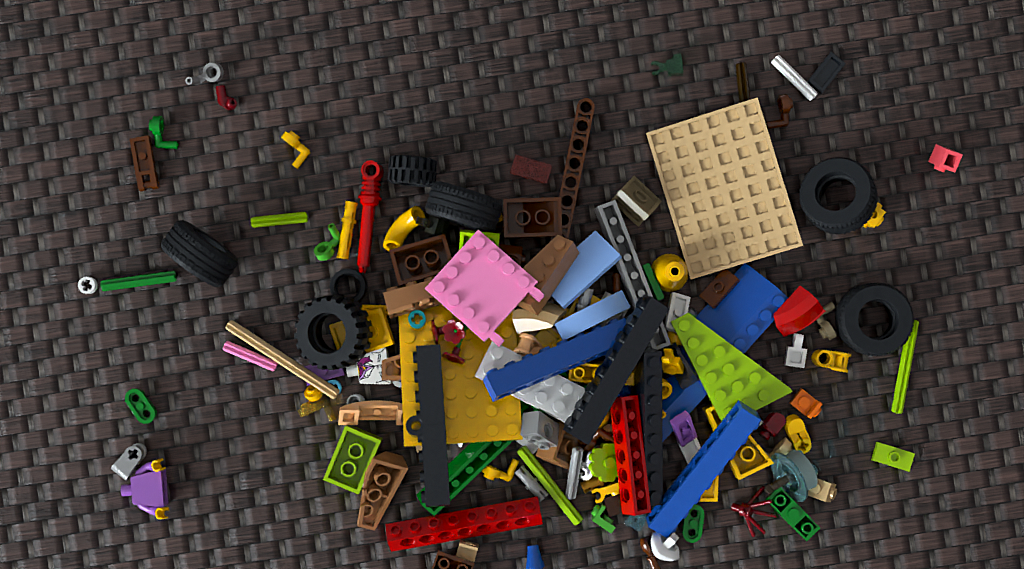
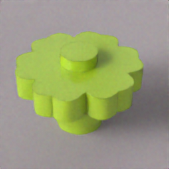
[588,443,618,482]

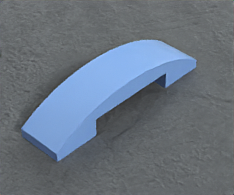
[555,290,630,340]

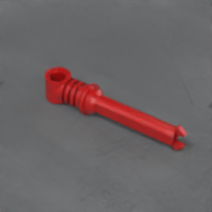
[357,160,384,273]

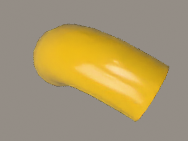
[383,206,425,251]

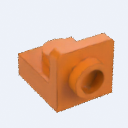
[789,388,822,419]

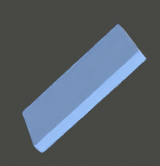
[551,230,622,309]

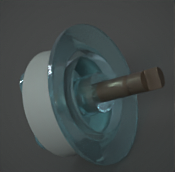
[765,450,818,502]

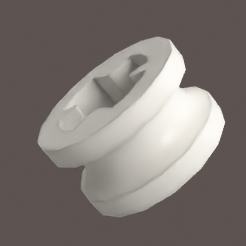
[78,277,98,294]

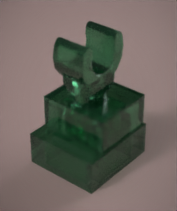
[651,53,684,77]

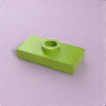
[871,442,915,472]

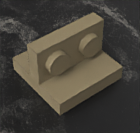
[611,176,662,227]

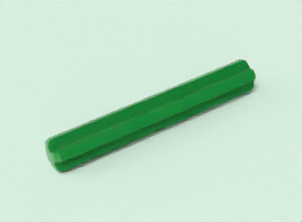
[101,270,177,291]

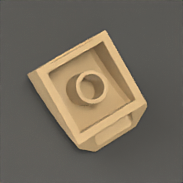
[512,302,567,334]

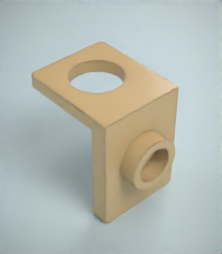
[456,539,479,562]

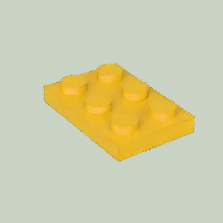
[329,307,395,353]

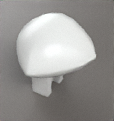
[651,532,680,561]

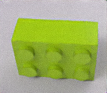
[323,425,383,494]

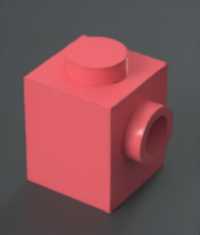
[928,144,963,172]

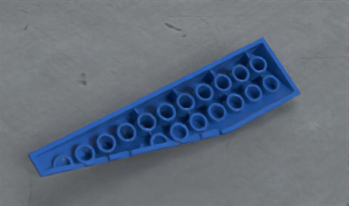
[662,263,788,441]

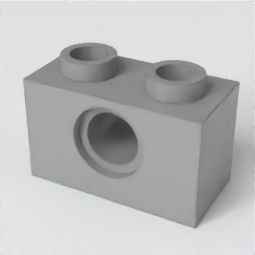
[520,411,560,450]

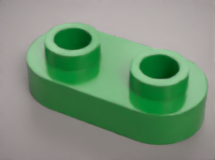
[125,388,157,424]
[682,504,704,543]

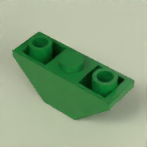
[766,487,820,541]

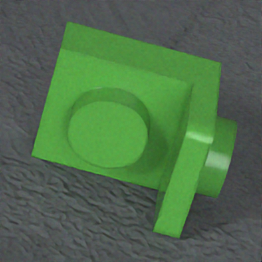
[591,502,616,534]

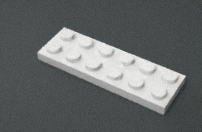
[474,341,585,423]

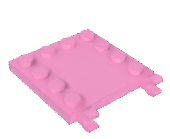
[425,230,544,347]

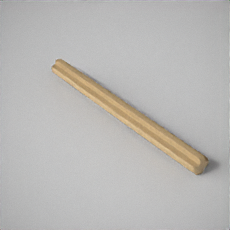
[225,320,340,399]

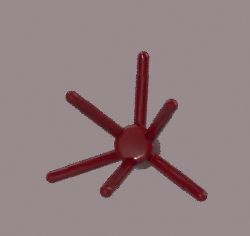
[731,486,777,537]

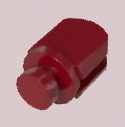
[759,413,786,441]

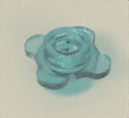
[625,514,647,531]

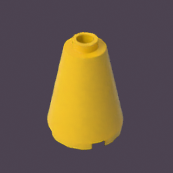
[651,254,689,292]

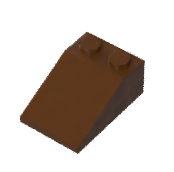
[503,197,562,239]

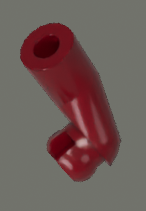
[215,85,237,110]

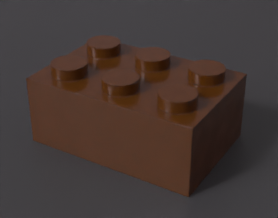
[389,234,452,288]

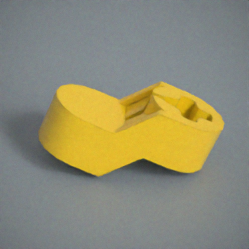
[784,414,811,454]

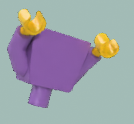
[121,458,169,519]

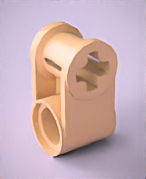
[514,333,544,357]

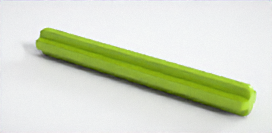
[891,320,919,414]
[517,446,583,525]

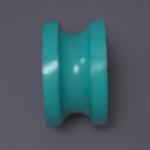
[408,310,426,329]

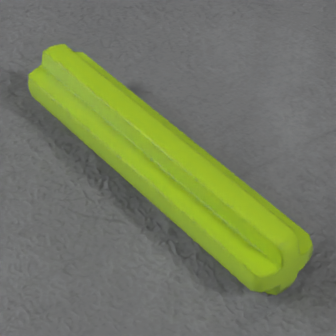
[251,212,308,228]

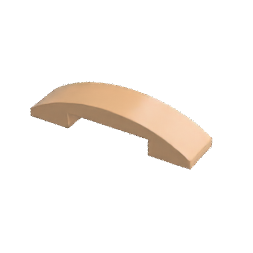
[338,400,403,425]

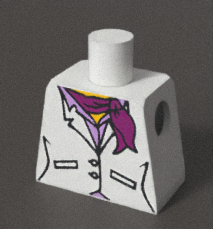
[346,347,392,384]

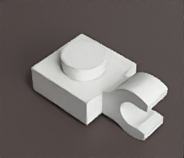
[784,333,807,368]

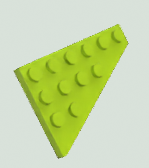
[670,313,792,422]

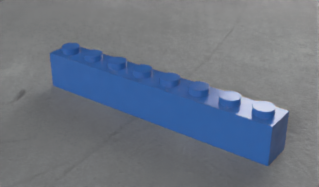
[483,318,626,402]
[646,400,761,538]

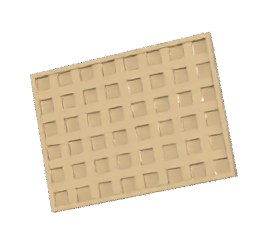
[646,97,803,279]

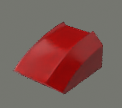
[774,286,826,337]

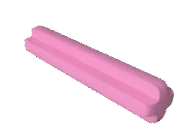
[223,341,278,371]

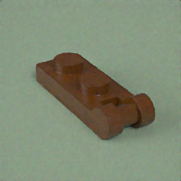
[130,135,160,192]

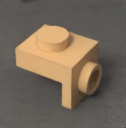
[804,478,837,502]

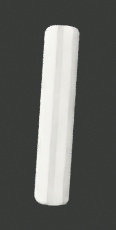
[771,55,818,101]

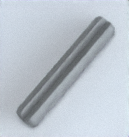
[565,446,584,500]

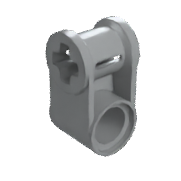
[111,443,147,481]

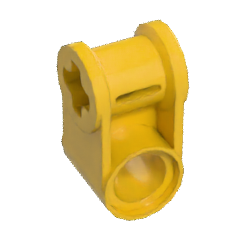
[811,349,851,373]

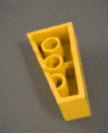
[702,403,774,480]

